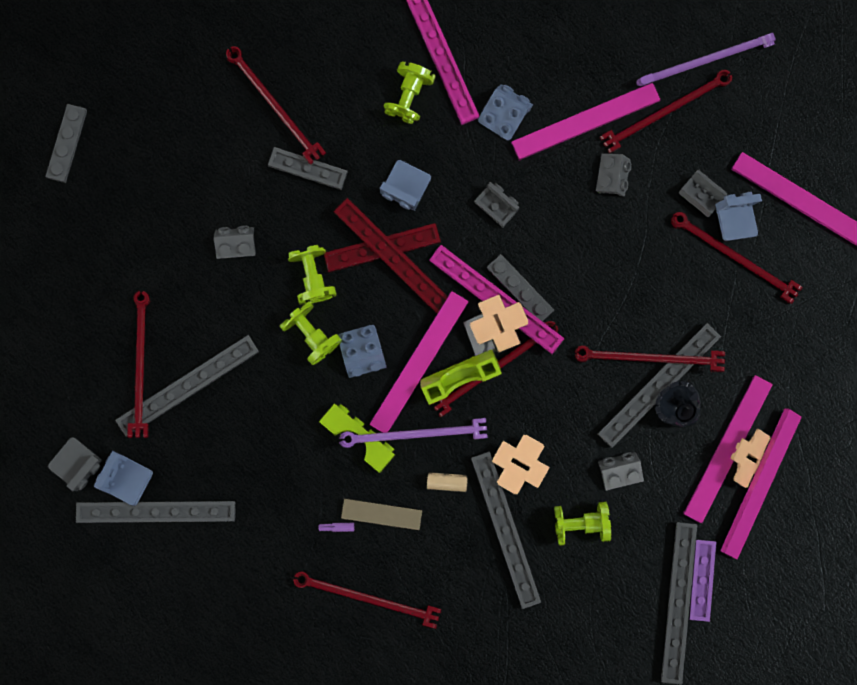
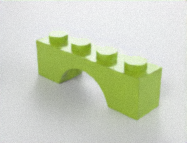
[420,349,502,405]
[319,404,395,473]

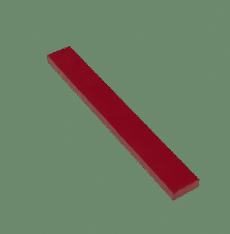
[334,198,448,314]

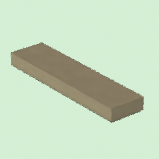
[341,499,422,530]

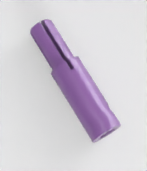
[319,523,354,532]

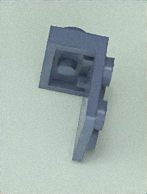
[478,85,533,140]
[380,160,431,210]
[715,192,762,241]
[338,325,386,378]
[94,451,153,506]

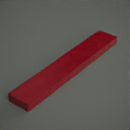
[324,223,441,273]

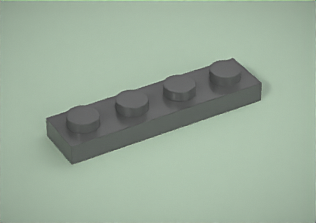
[46,104,87,183]
[268,147,348,190]
[487,254,554,322]

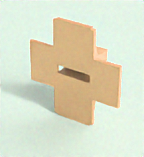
[470,295,529,352]
[730,429,770,488]
[491,435,550,494]

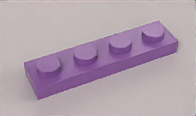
[689,540,716,622]

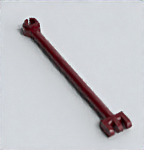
[226,46,326,165]
[600,70,732,154]
[671,212,803,304]
[127,291,150,438]
[431,321,558,417]
[575,346,725,372]
[293,572,441,629]

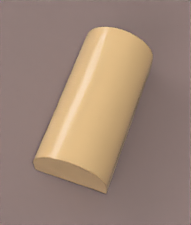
[427,473,467,492]

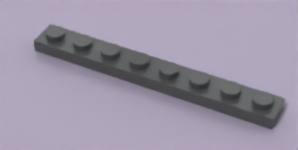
[598,323,721,448]
[116,335,259,437]
[471,452,541,609]
[76,501,235,523]
[661,522,697,684]

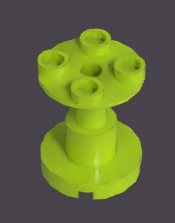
[384,62,435,124]
[288,245,337,305]
[280,302,342,365]
[554,502,611,546]

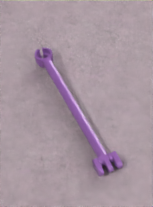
[636,33,776,86]
[339,418,488,448]

